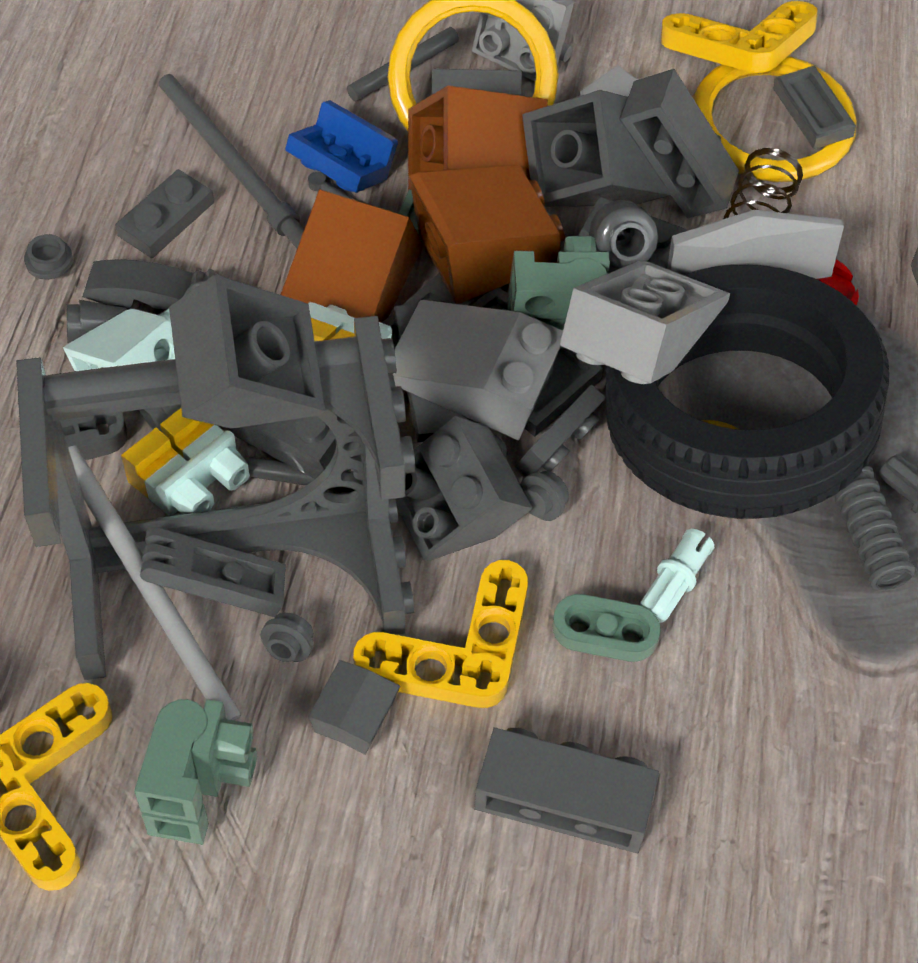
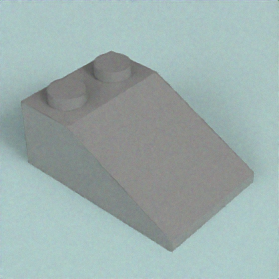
[559,261,730,384]
[393,300,563,440]

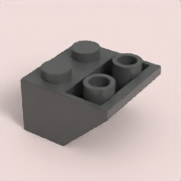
[396,416,533,561]

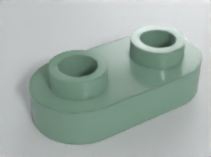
[552,594,660,662]

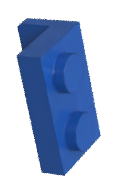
[285,100,398,193]

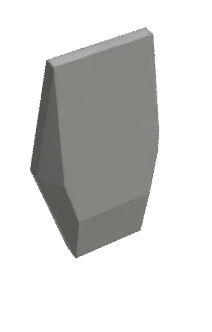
[667,210,844,279]

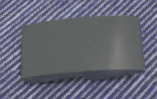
[82,259,193,310]

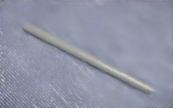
[68,445,241,721]

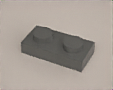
[115,169,214,258]
[515,384,606,477]

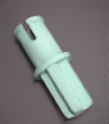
[640,529,714,623]

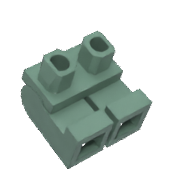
[506,236,610,348]
[134,699,258,845]

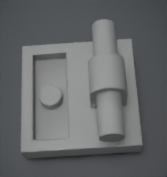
[472,0,575,81]

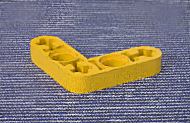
[661,1,818,73]
[353,560,528,708]
[0,683,112,891]

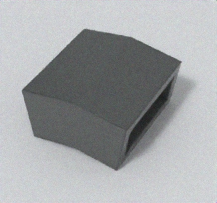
[308,660,400,755]

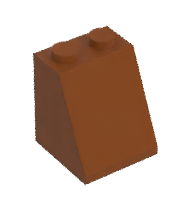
[408,86,548,191]
[409,165,565,304]
[280,189,423,323]

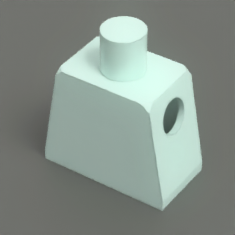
[63,308,175,371]

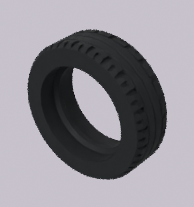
[606,264,890,519]

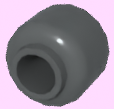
[589,200,658,269]

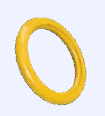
[387,0,559,131]
[692,56,857,182]

